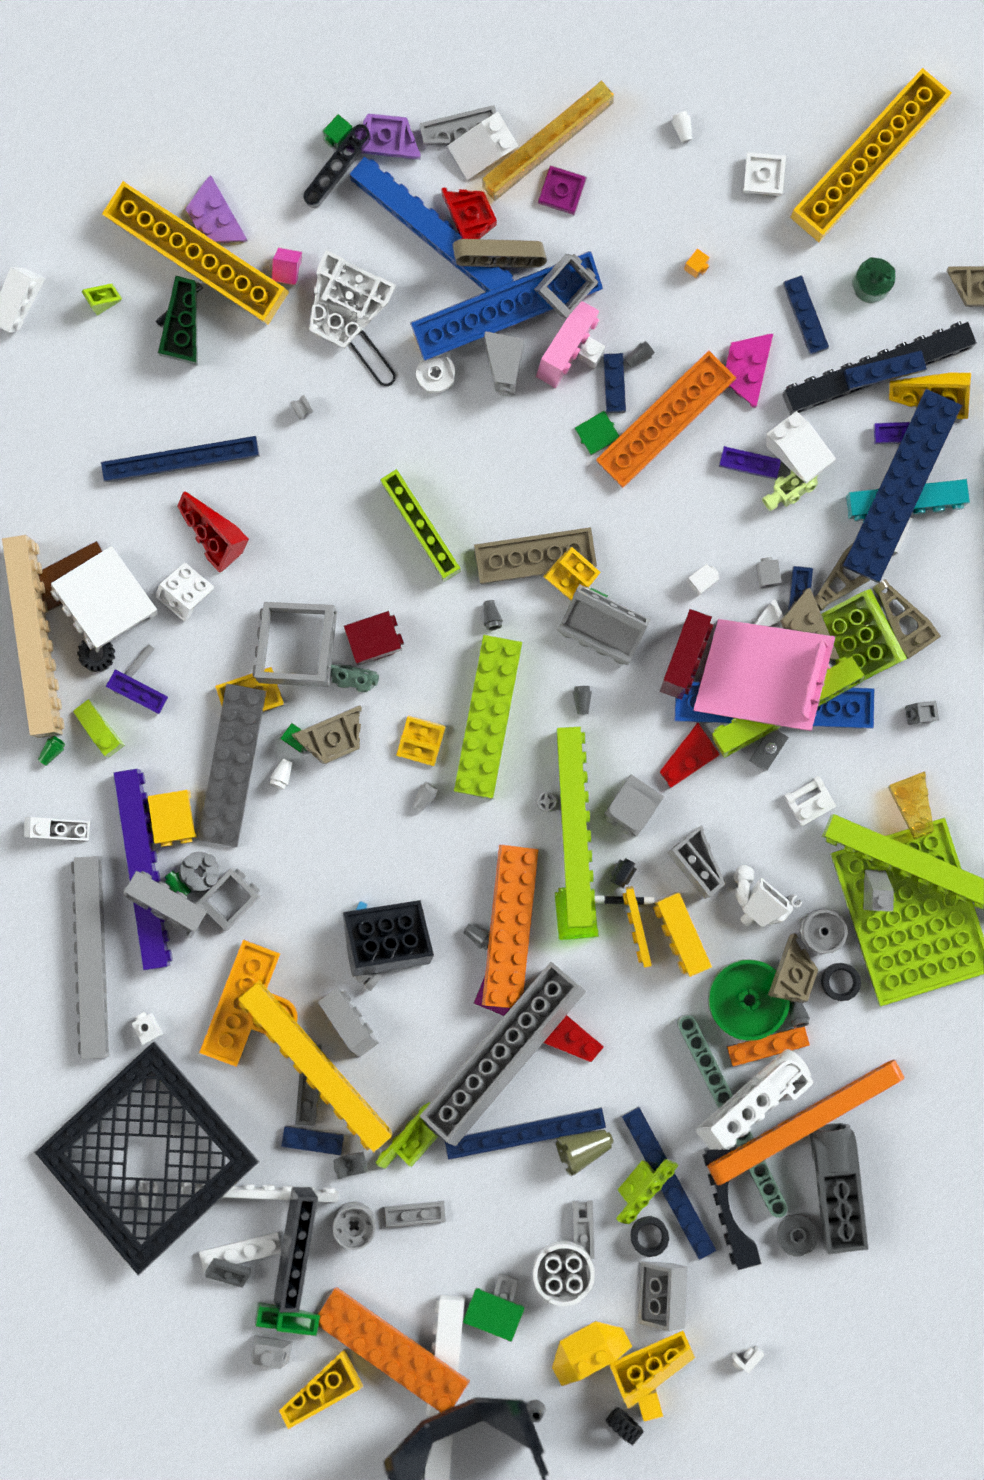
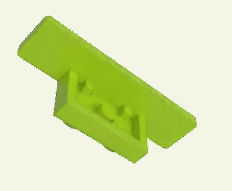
[375,1102,438,1169]
[616,1159,679,1225]

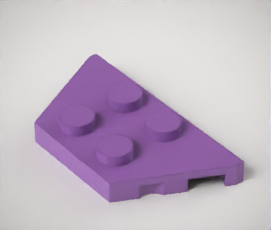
[346,113,421,160]
[186,175,248,243]

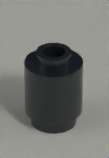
[610,858,637,889]

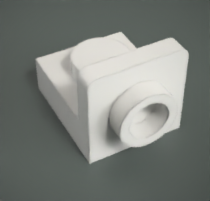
[731,1345,764,1374]

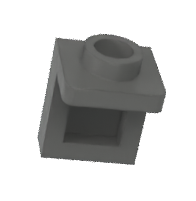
[333,1152,368,1179]

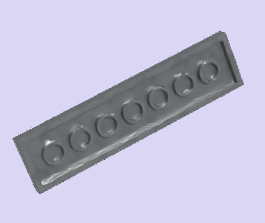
[198,684,266,847]

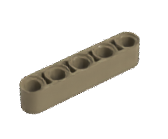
[453,239,547,268]

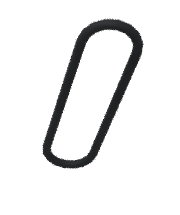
[349,330,396,386]

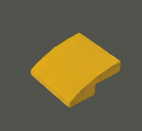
[543,547,601,601]
[396,715,446,766]

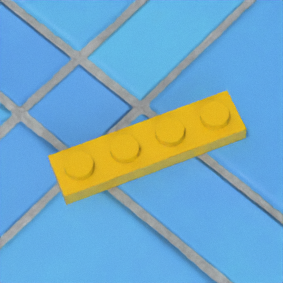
[622,886,652,968]

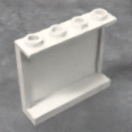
[50,546,157,653]

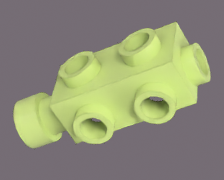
[762,470,818,511]

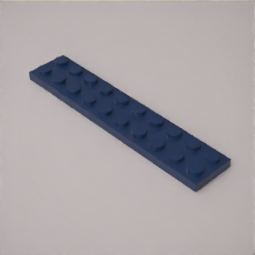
[842,389,962,583]

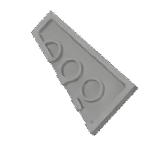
[419,105,496,145]

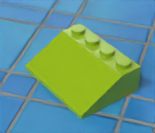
[821,589,907,681]

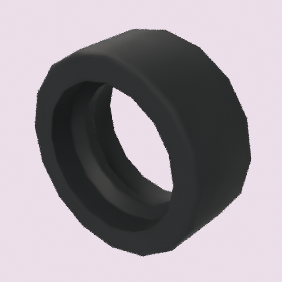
[821,963,861,1001]
[630,1216,669,1257]

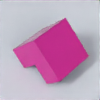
[272,248,302,285]

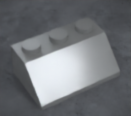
[638,1261,687,1331]

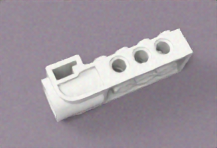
[695,1049,814,1150]

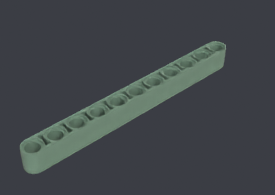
[677,1014,788,1218]

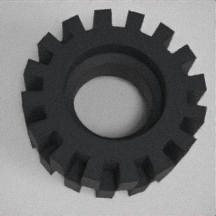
[77,640,115,672]
[605,1407,644,1445]

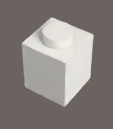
[578,337,606,369]
[687,564,719,596]

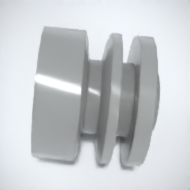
[333,1202,376,1250]

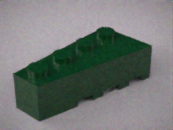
[158,276,198,365]

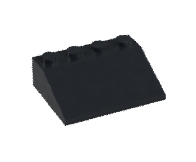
[343,900,434,977]

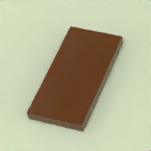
[39,541,103,612]

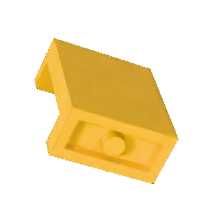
[148,790,197,847]

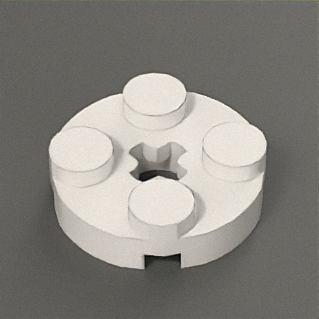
[416,354,455,393]

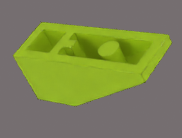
[73,699,125,758]

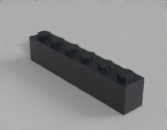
[273,1187,318,1312]

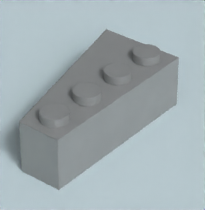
[123,871,207,938]

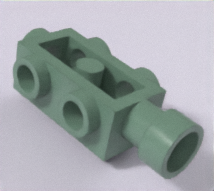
[330,664,379,692]

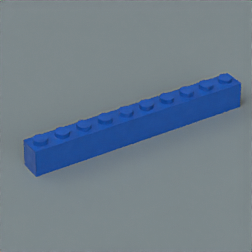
[349,156,514,292]

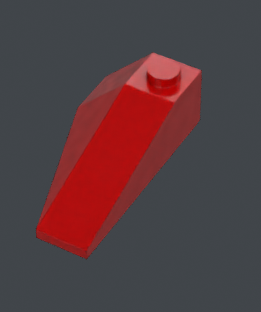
[177,491,249,573]

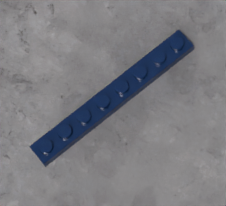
[101,436,260,483]
[621,1106,717,1260]
[444,1107,606,1160]

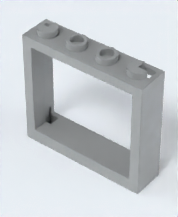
[252,602,337,687]

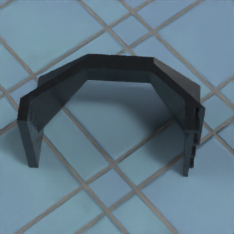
[383,1397,549,1480]

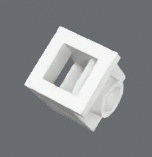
[132,1012,163,1045]

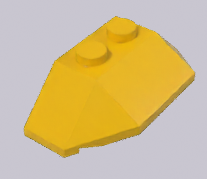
[552,1321,633,1386]

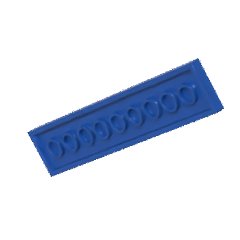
[410,251,603,360]
[674,682,875,729]

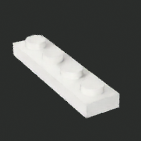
[199,1231,282,1272]

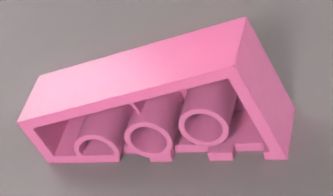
[536,301,600,388]

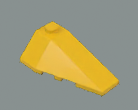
[889,372,971,419]

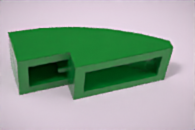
[255,1302,320,1336]

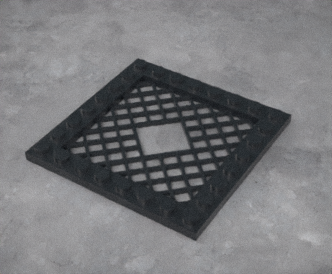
[35,1041,260,1275]

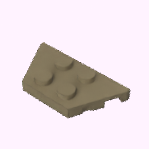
[947,266,984,307]
[780,588,839,660]
[292,705,362,764]
[768,933,818,1003]

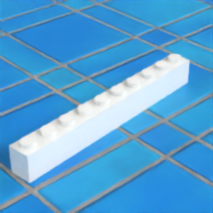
[422,1295,464,1480]

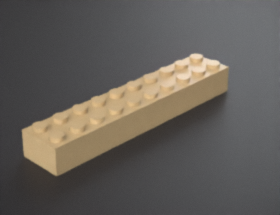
[2,535,65,738]

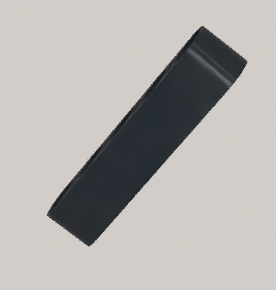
[303,124,371,208]

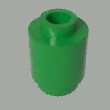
[163,870,192,895]

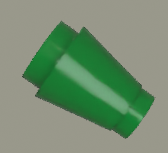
[38,736,65,766]

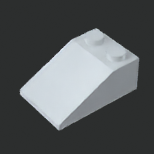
[447,112,519,180]
[766,411,836,484]

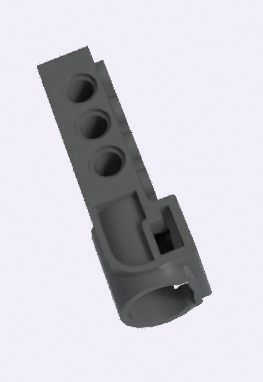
[810,1123,869,1254]

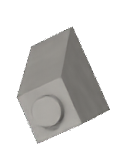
[863,870,894,911]

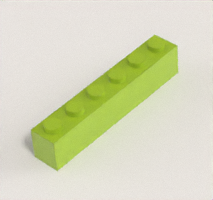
[380,469,461,582]

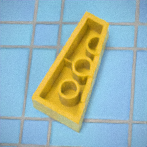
[609,1330,695,1409]
[279,1349,363,1429]

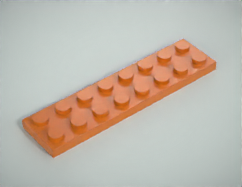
[596,351,736,488]
[482,845,539,1008]
[318,1287,470,1413]

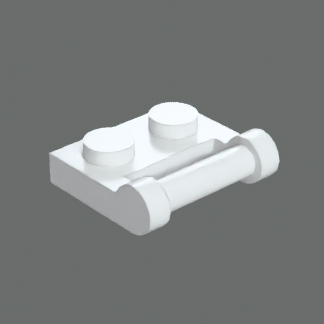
[784,776,836,826]

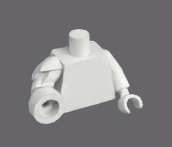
[734,865,802,927]

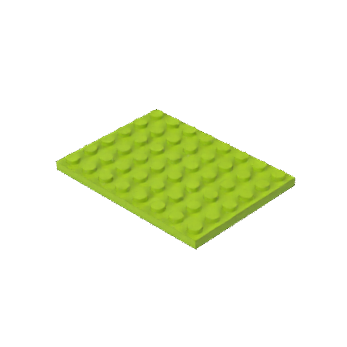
[830,817,984,1006]

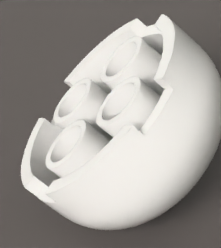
[533,1241,595,1306]

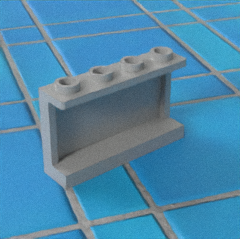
[557,584,651,665]

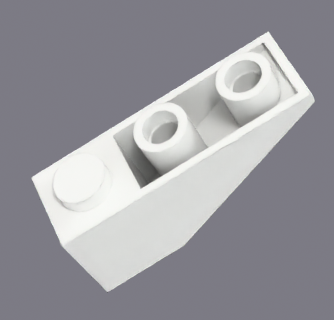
[24,817,90,841]

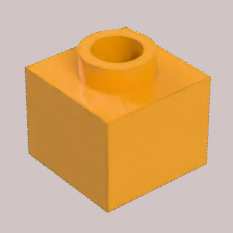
[684,248,710,278]

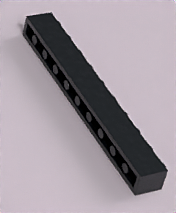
[782,321,977,416]

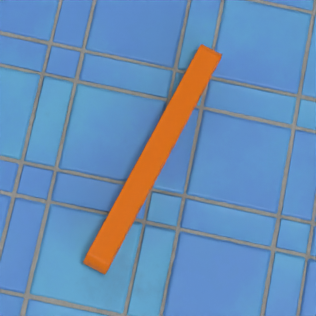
[707,1059,905,1185]

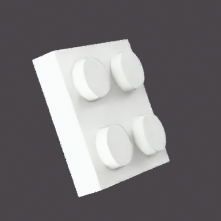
[743,152,786,196]

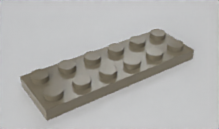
[474,527,597,584]

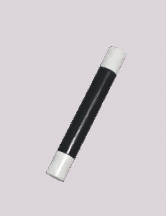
[594,896,654,905]

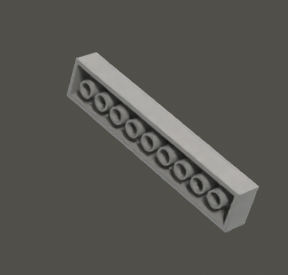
[420,962,586,1146]

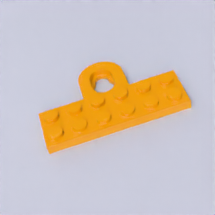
[199,939,298,1067]

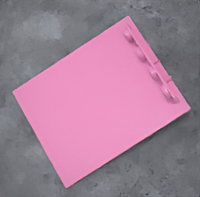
[694,619,835,731]

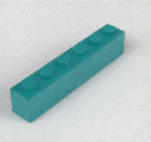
[846,479,970,521]

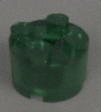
[852,257,896,303]

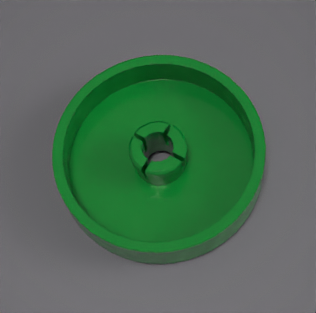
[708,959,790,1041]

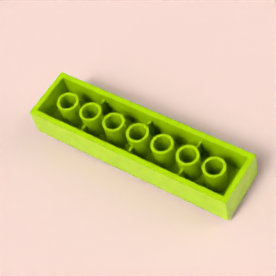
[454,635,522,799]

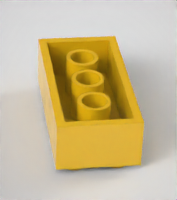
[653,892,712,977]

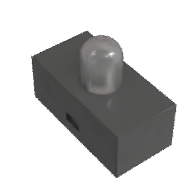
[749,730,789,771]

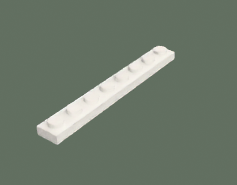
[176,1183,340,1202]

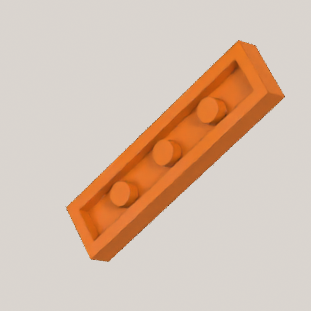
[727,1027,810,1066]

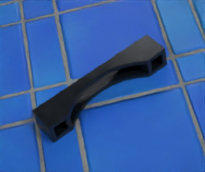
[702,1147,761,1270]

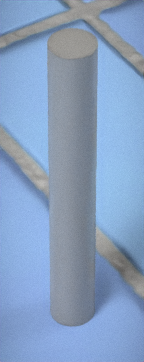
[112,644,155,695]

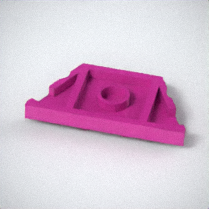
[725,334,773,408]

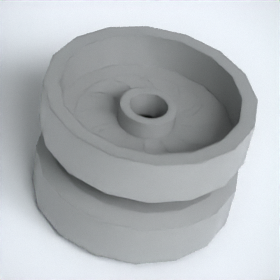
[799,909,848,954]

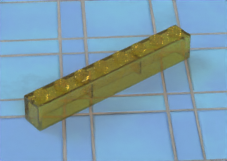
[482,80,614,201]

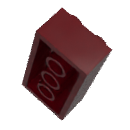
[660,609,714,700]

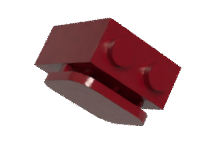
[344,611,404,666]

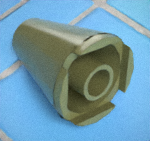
[555,1130,614,1176]

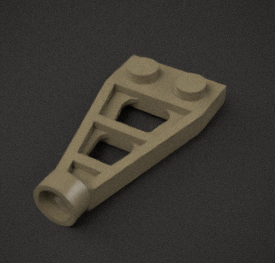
[814,543,870,611]
[872,579,941,659]

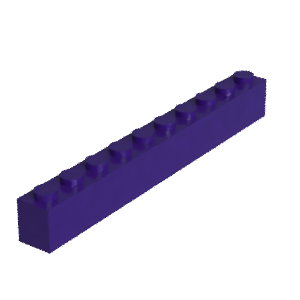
[113,769,173,970]

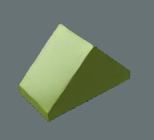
[81,283,122,316]

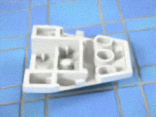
[309,250,397,348]

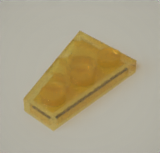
[888,771,934,840]

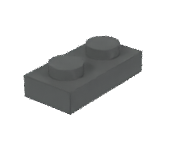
[205,1258,251,1288]

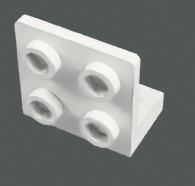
[155,563,214,622]

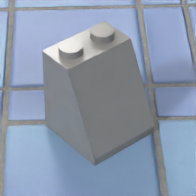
[485,331,524,396]

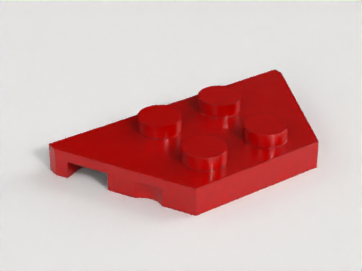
[441,187,497,239]

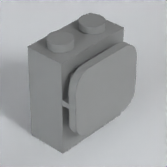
[604,774,664,837]

